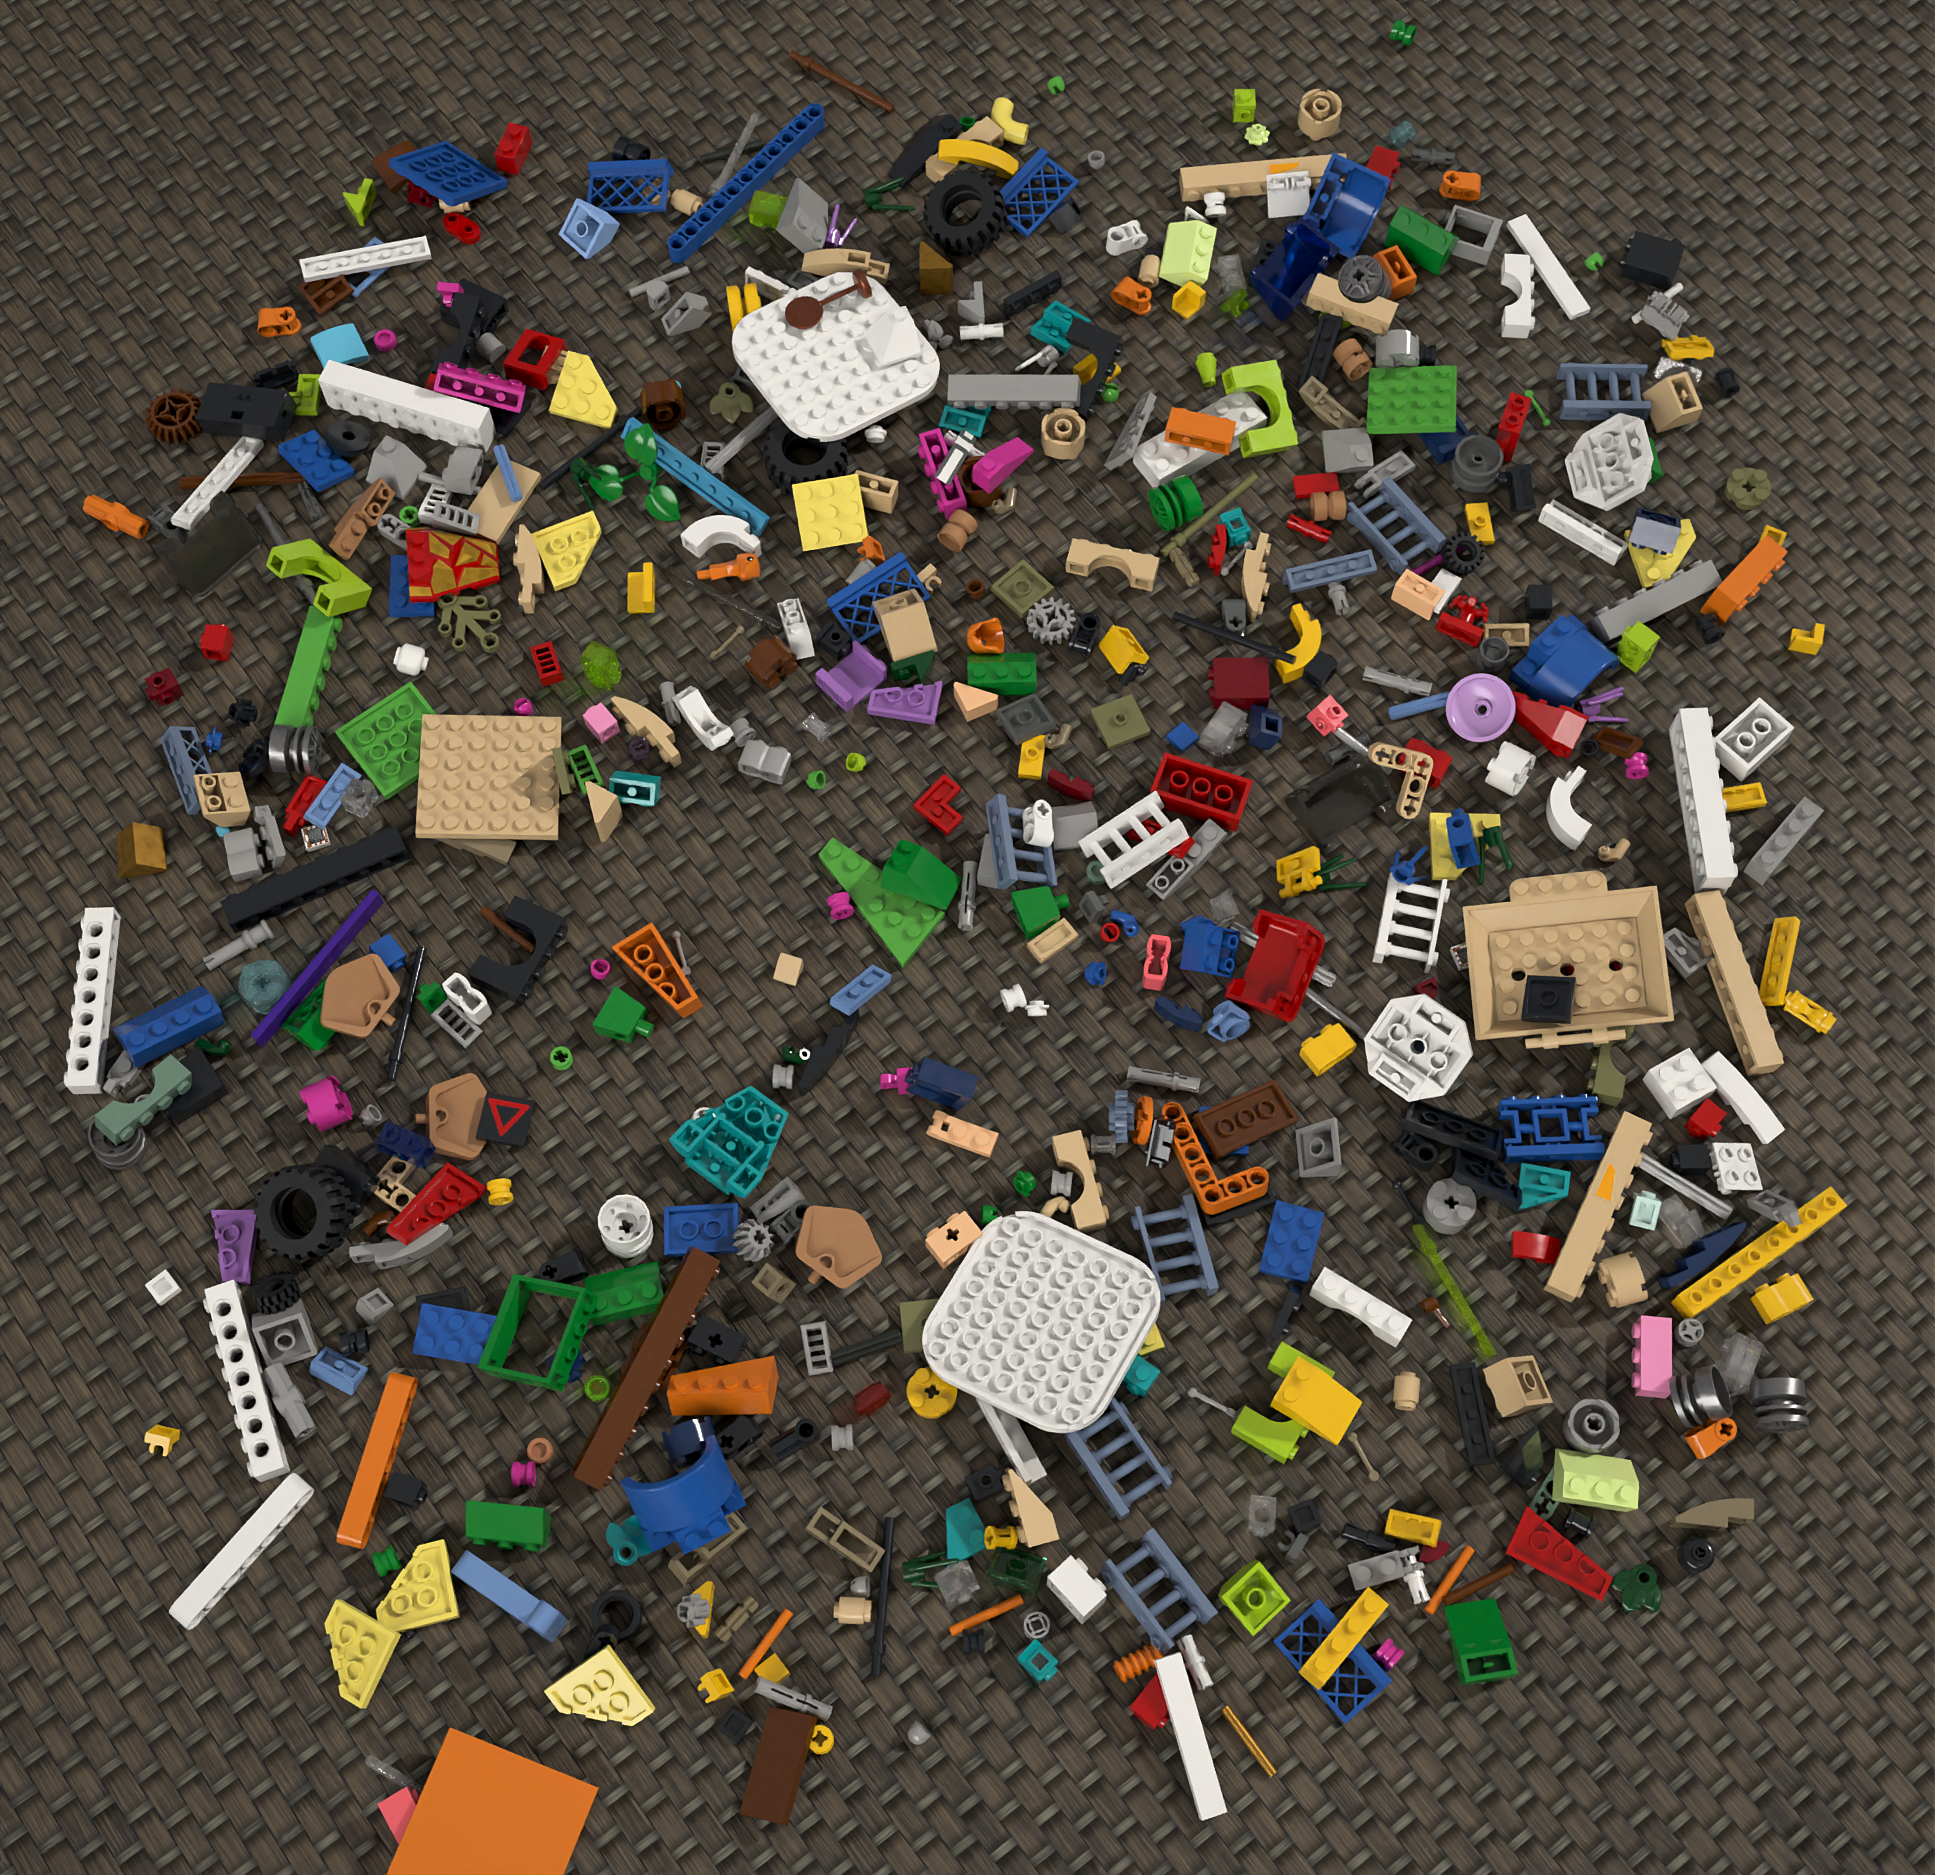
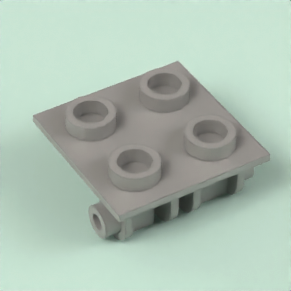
[1640,290,1690,341]

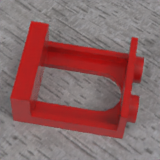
[503,329,567,390]
[1495,392,1532,463]

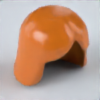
[967,617,1004,654]

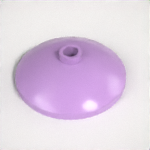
[1446,673,1516,742]

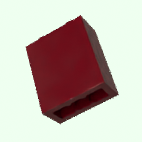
[1208,657,1270,709]

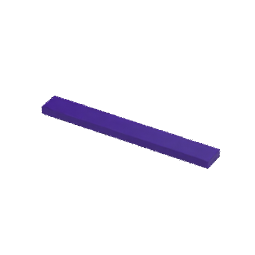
[251,889,384,1047]

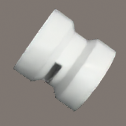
[1204,192,1226,218]

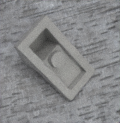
[958,281,984,325]

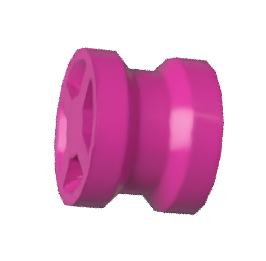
[1624,752,1649,779]
[827,892,854,920]
[511,1461,536,1488]
[1372,1638,1405,1672]

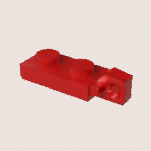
[283,774,328,837]

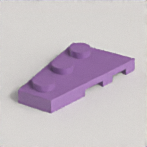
[867,681,943,725]
[211,1210,259,1284]

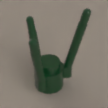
[863,176,915,211]
[570,458,601,511]
[1478,826,1514,885]
[1313,854,1367,892]
[903,1549,960,1590]

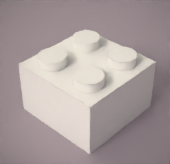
[1643,1048,1717,1119]
[1047,1556,1107,1624]

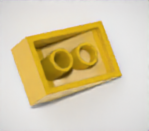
[1270,1356,1362,1446]

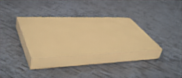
[459,460,542,545]

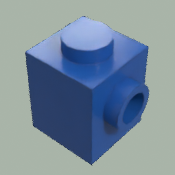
[369,933,406,974]

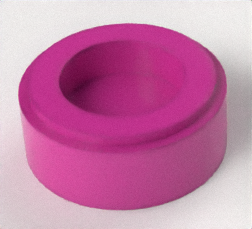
[374,329,397,352]

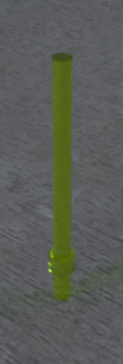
[1412,1223,1497,1359]

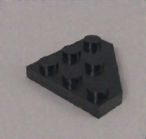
[1451,1146,1522,1211]

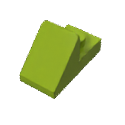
[343,178,377,226]

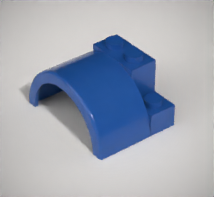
[1296,152,1391,259]
[1509,614,1620,708]
[621,1435,746,1555]

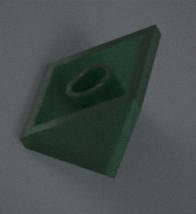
[986,1547,1047,1598]

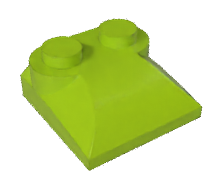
[1218,1560,1291,1636]

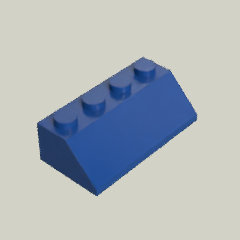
[113,985,224,1068]

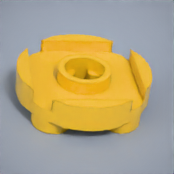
[907,1367,957,1419]

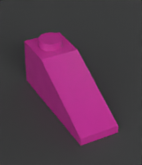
[973,437,1034,494]

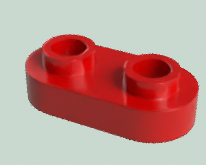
[443,212,481,244]

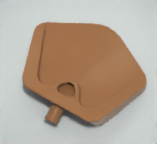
[320,953,400,1039]
[414,1073,487,1161]
[795,1206,882,1288]

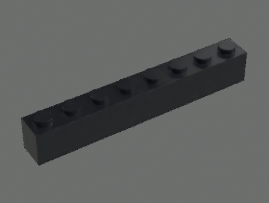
[220,826,410,934]

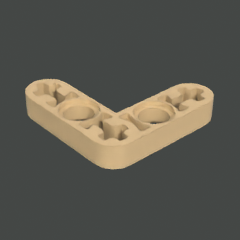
[1368,742,1433,819]
[374,1137,427,1213]

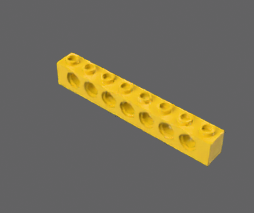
[1671,1186,1847,1319]

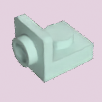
[1628,1190,1661,1230]

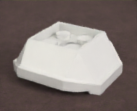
[1565,413,1654,511]
[1364,994,1473,1102]

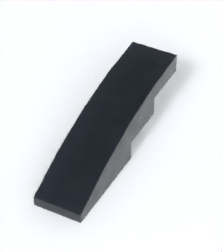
[798,1009,860,1096]

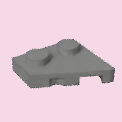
[1663,928,1715,978]

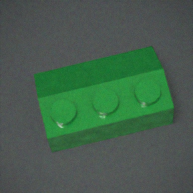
[1384,205,1460,276]
[967,653,1036,695]
[281,973,337,1052]
[585,1261,665,1326]
[466,1501,552,1552]

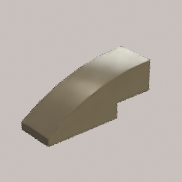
[1670,1498,1754,1532]
[804,1506,886,1573]
[668,1512,748,1586]

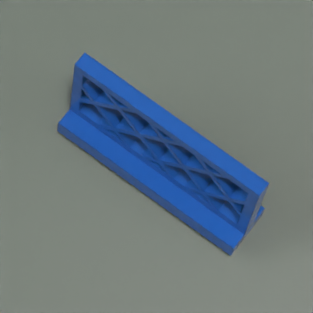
[1000,147,1079,238]
[586,159,674,214]
[826,552,932,645]
[1273,1599,1392,1724]

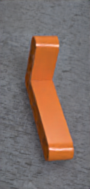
[1161,1102,1269,1215]

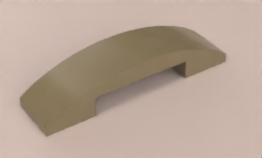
[1298,376,1376,441]

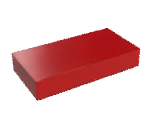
[1292,472,1340,499]

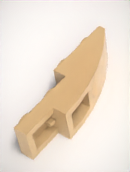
[801,249,890,285]
[513,525,545,613]
[1241,532,1271,623]
[611,696,682,768]

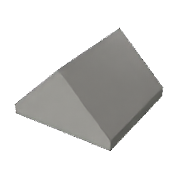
[1051,801,1098,851]
[1295,1118,1342,1177]

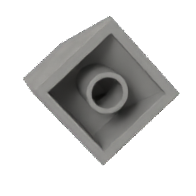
[252,1299,318,1367]

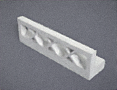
[1538,499,1629,566]
[976,1397,1047,1486]

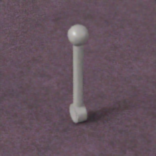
[1221,542,1253,576]
[671,931,691,977]
[1188,1387,1237,1417]

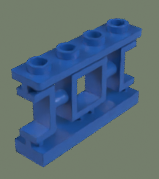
[1497,1094,1605,1163]

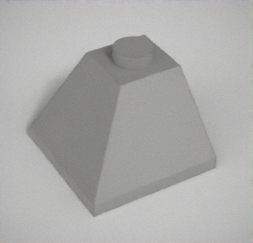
[1321,427,1374,474]
[366,435,428,500]

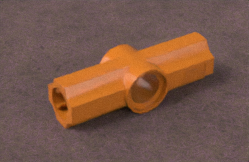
[82,494,150,539]

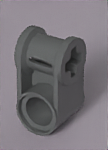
[146,502,189,544]
[1222,599,1246,637]
[769,1200,812,1247]

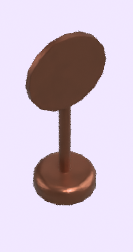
[785,268,872,329]

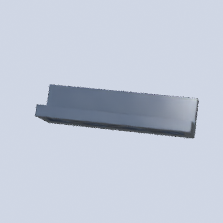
[1282,549,1377,593]
[160,726,212,815]

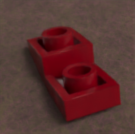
[1047,768,1095,802]

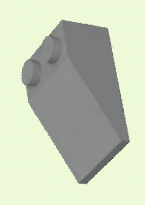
[776,178,828,254]

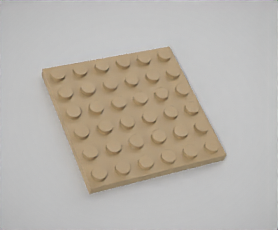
[415,714,562,840]

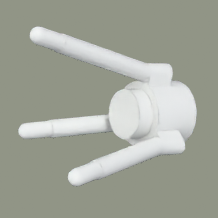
[1015,345,1059,375]

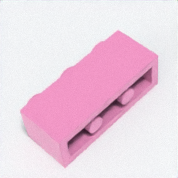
[1632,1315,1672,1398]

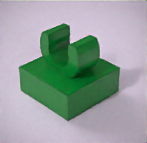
[417,981,448,1014]

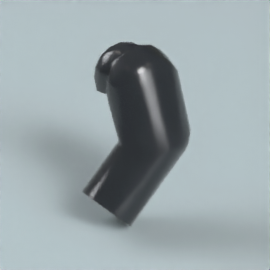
[1117,662,1148,687]

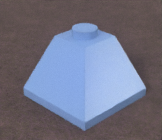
[558,198,620,259]

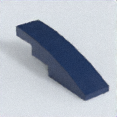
[1657,1222,1747,1288]

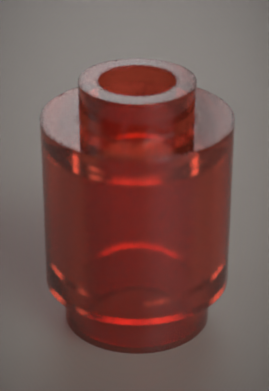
[852,1381,891,1417]

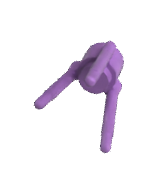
[823,204,857,249]
[1578,686,1629,723]

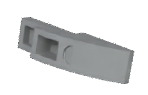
[1146,819,1227,901]
[349,1223,453,1270]

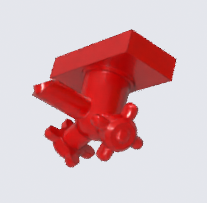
[1435,595,1489,648]

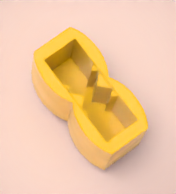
[1299,1023,1357,1076]
[1751,1273,1814,1325]

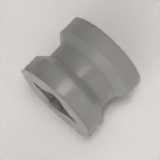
[729,718,756,747]
[773,1064,794,1089]
[1051,1170,1073,1197]
[1674,1318,1704,1347]
[831,1424,853,1451]

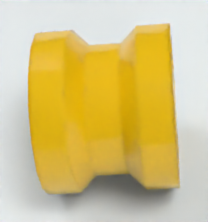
[487,1178,513,1205]
[809,1725,834,1755]

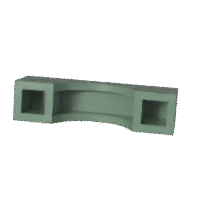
[94,1054,192,1146]

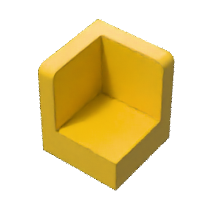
[1172,280,1206,320]
[1789,623,1825,655]

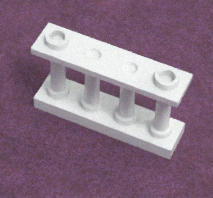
[1078,791,1189,889]
[1372,872,1450,973]

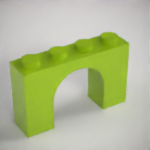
[1221,360,1298,458]
[266,539,372,617]
[1230,1342,1335,1464]

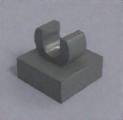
[1078,890,1109,924]
[1277,1530,1309,1565]

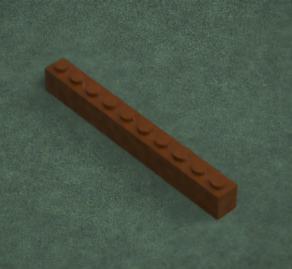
[569,1247,720,1490]

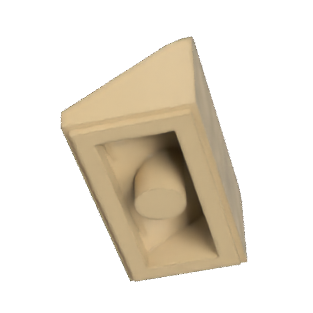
[1481,623,1529,646]

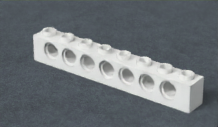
[64,907,121,1094]
[203,1280,290,1482]

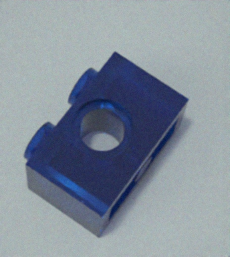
[375,1121,436,1170]

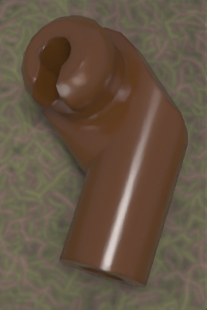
[361,1210,397,1238]

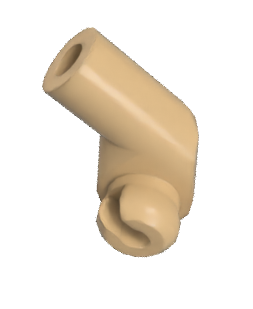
[1598,838,1630,862]
[1039,1196,1071,1218]

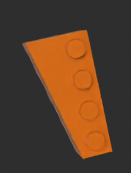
[1700,535,1788,626]
[667,1356,779,1416]

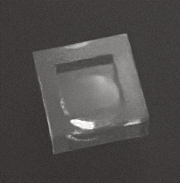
[1208,893,1240,924]

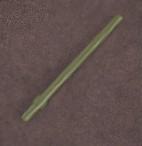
[1160,473,1258,557]

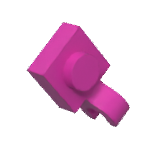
[880,1067,913,1094]

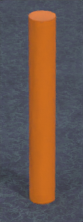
[1424,1545,1475,1615]
[949,1594,1024,1637]
[738,1608,793,1680]

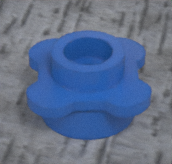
[206,727,223,753]
[1085,961,1106,985]

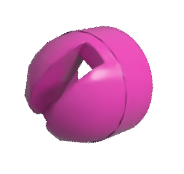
[514,698,533,716]
[591,959,610,980]

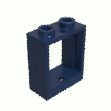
[904,1057,979,1111]

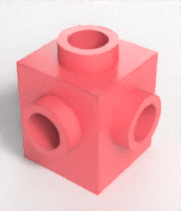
[1306,695,1348,736]

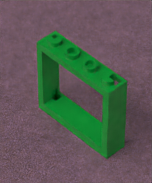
[477,1274,598,1392]

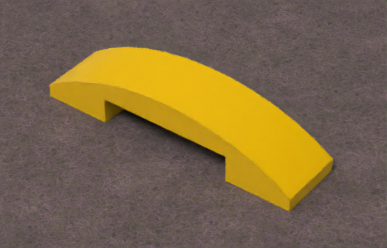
[937,139,1018,180]

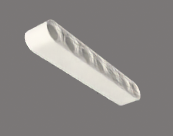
[169,1473,314,1630]

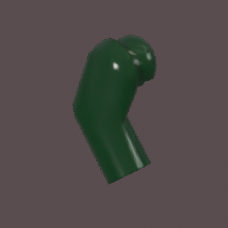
[195,1038,232,1056]
[781,1046,810,1065]

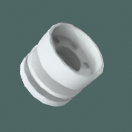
[598,1194,654,1258]

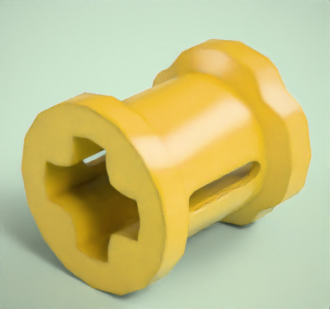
[984,1526,1018,1550]

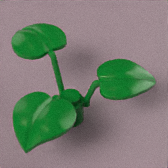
[590,423,681,522]

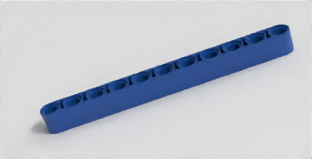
[667,103,825,263]

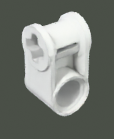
[1106,220,1148,255]
[1022,800,1054,848]

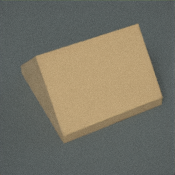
[585,781,623,843]

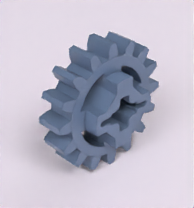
[1109,1090,1135,1143]

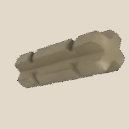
[1169,547,1199,587]
[715,1596,759,1642]

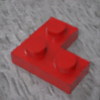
[913,774,963,836]

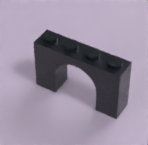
[1052,317,1125,421]
[468,895,568,1006]

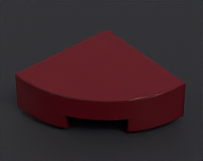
[1413,977,1437,1000]
[1418,1540,1451,1563]

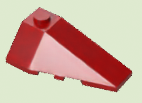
[1512,691,1589,759]

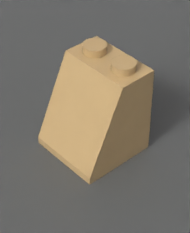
[872,588,938,662]

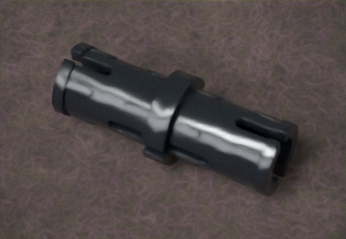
[1341,1522,1396,1554]

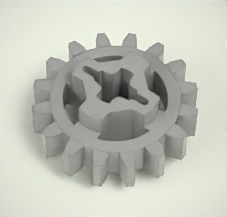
[1027,597,1076,645]

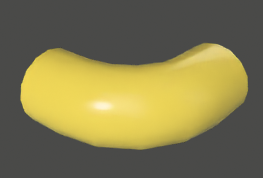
[991,98,1029,145]

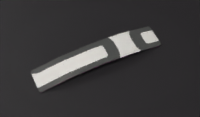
[935,429,977,485]

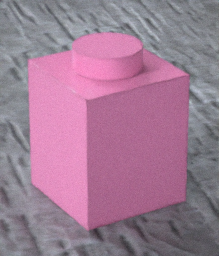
[583,703,620,744]

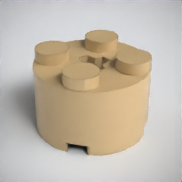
[1298,89,1342,141]
[1041,408,1085,460]
[1597,1251,1648,1308]

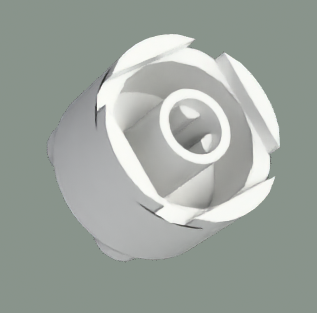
[1485,741,1536,796]

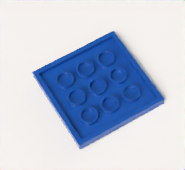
[389,141,508,207]

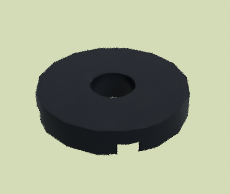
[326,421,371,457]

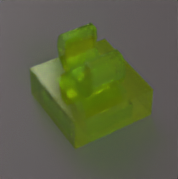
[1220,288,1249,317]

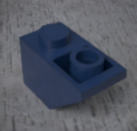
[1249,704,1283,750]

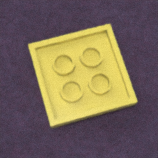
[792,474,868,551]

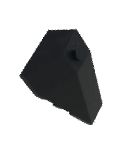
[888,114,963,188]
[1499,1424,1544,1487]

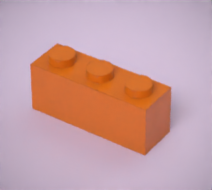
[1164,407,1237,456]

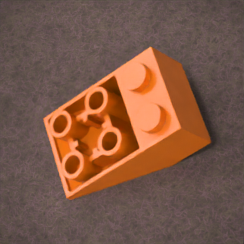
[1338,245,1417,301]

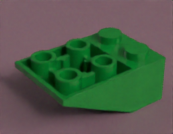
[1443,1598,1518,1686]

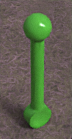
[1524,390,1551,426]

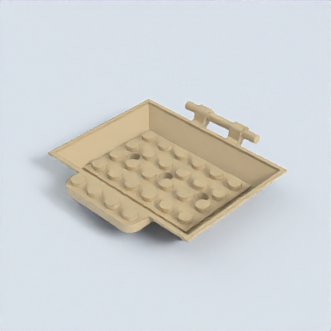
[1463,870,1674,1049]

